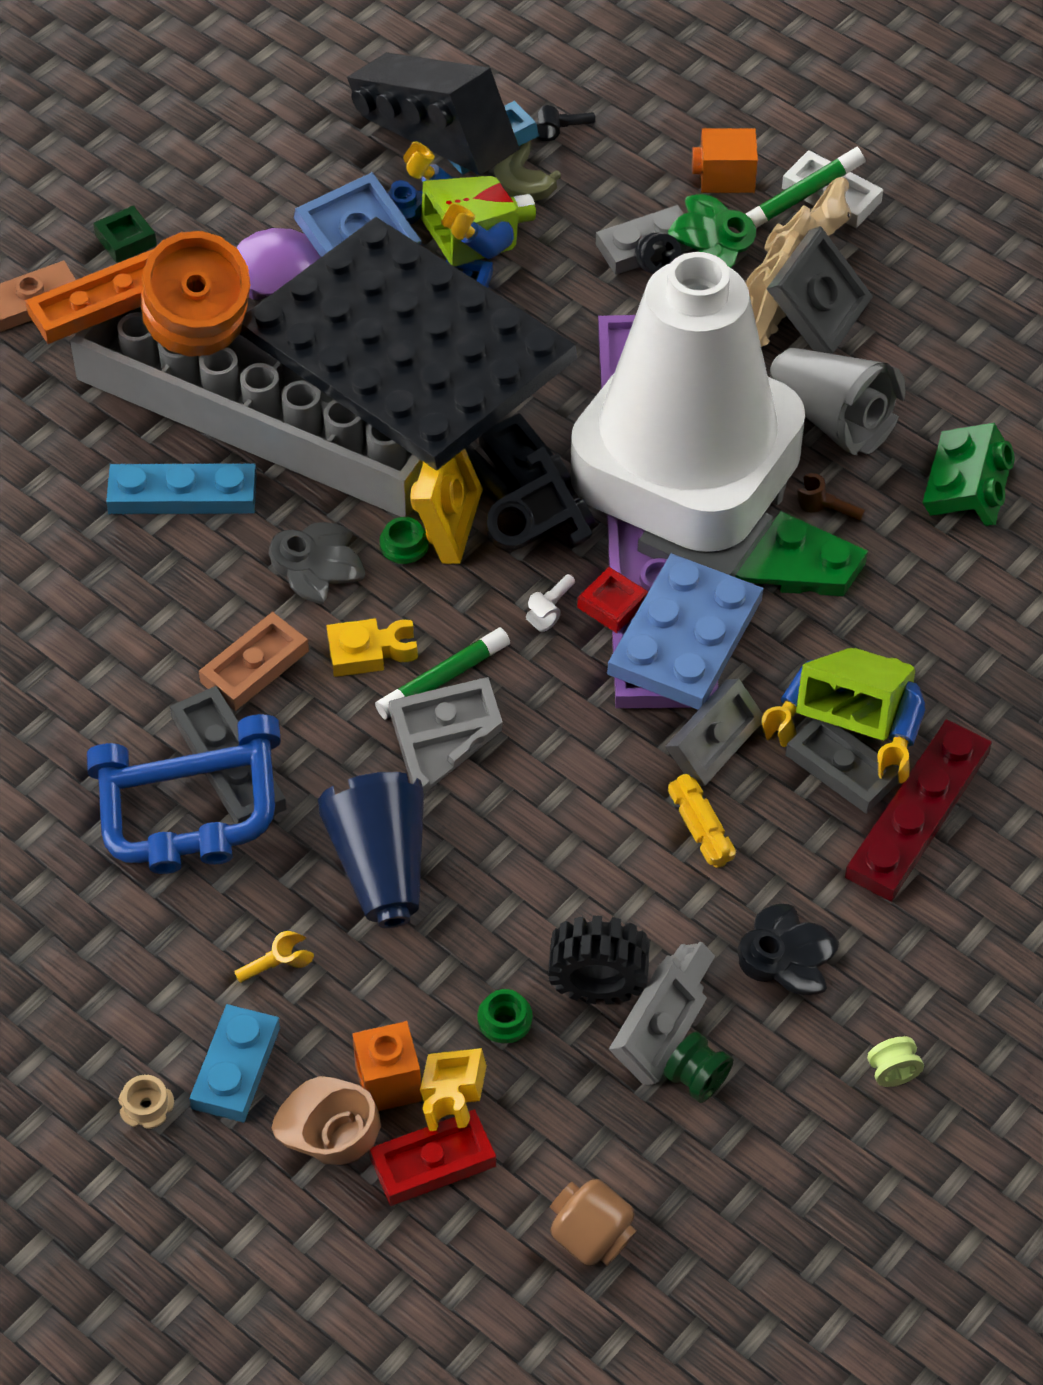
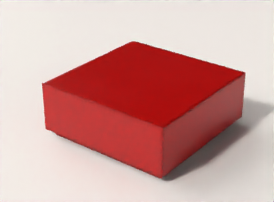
[577,567,648,633]

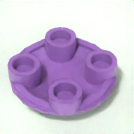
[237,228,321,300]

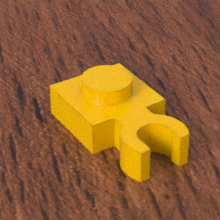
[326,618,418,677]
[420,1048,487,1131]

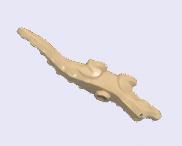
[745,177,851,347]

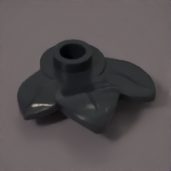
[737,904,839,995]

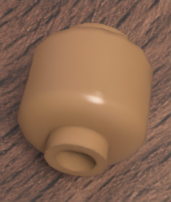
[549,1179,637,1266]

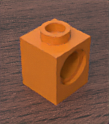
[352,1021,422,1111]

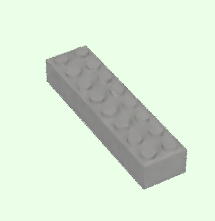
[70,307,423,517]

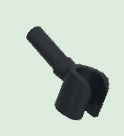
[536,105,595,141]

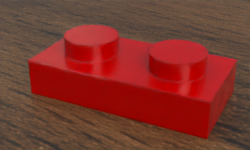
[369,1109,496,1206]

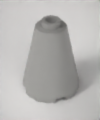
[770,348,906,456]

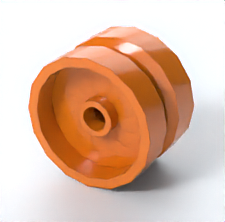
[141,231,250,357]

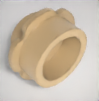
[119,1075,174,1129]

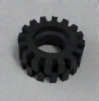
[548,915,650,1004]

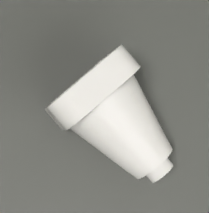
[571,252,805,552]

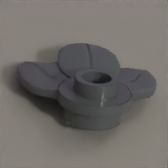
[269,522,365,604]

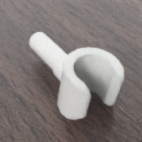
[526,574,575,632]

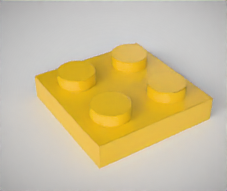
[410,449,483,564]

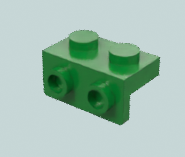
[922,423,1015,526]

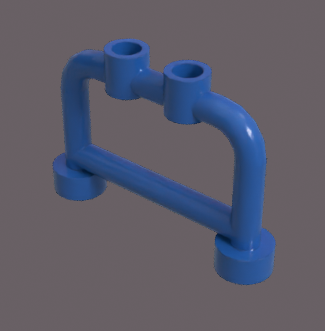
[87,714,281,874]

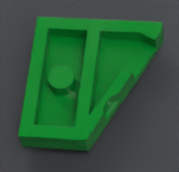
[736,511,868,597]

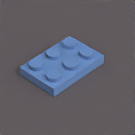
[607,553,763,710]

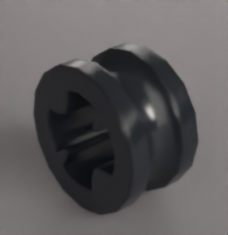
[635,232,681,274]

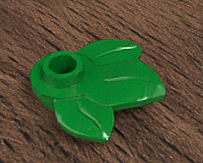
[667,194,756,269]

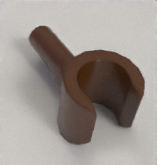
[797,473,865,521]

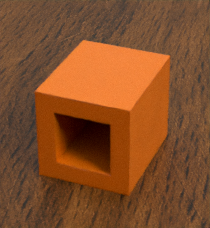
[692,128,758,193]

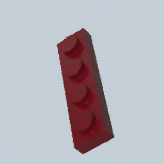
[845,719,992,902]

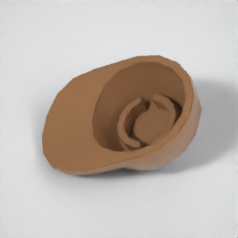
[271,1076,381,1165]

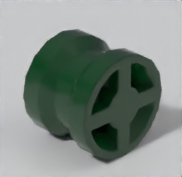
[664,1031,734,1103]

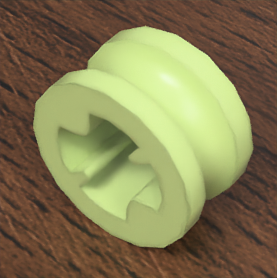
[867,1036,924,1087]

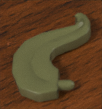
[493,140,561,201]

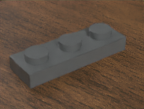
[170,686,287,824]

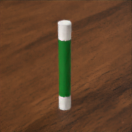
[745,147,866,228]
[375,627,510,720]

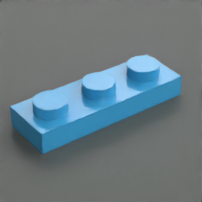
[106,463,257,514]

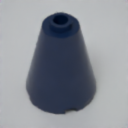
[318,772,424,928]

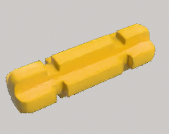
[668,774,736,868]

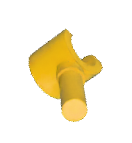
[234,931,314,983]

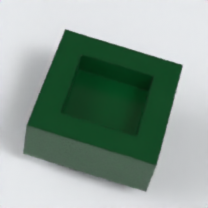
[93,205,157,263]

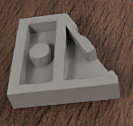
[389,677,503,794]

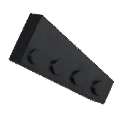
[347,52,520,175]

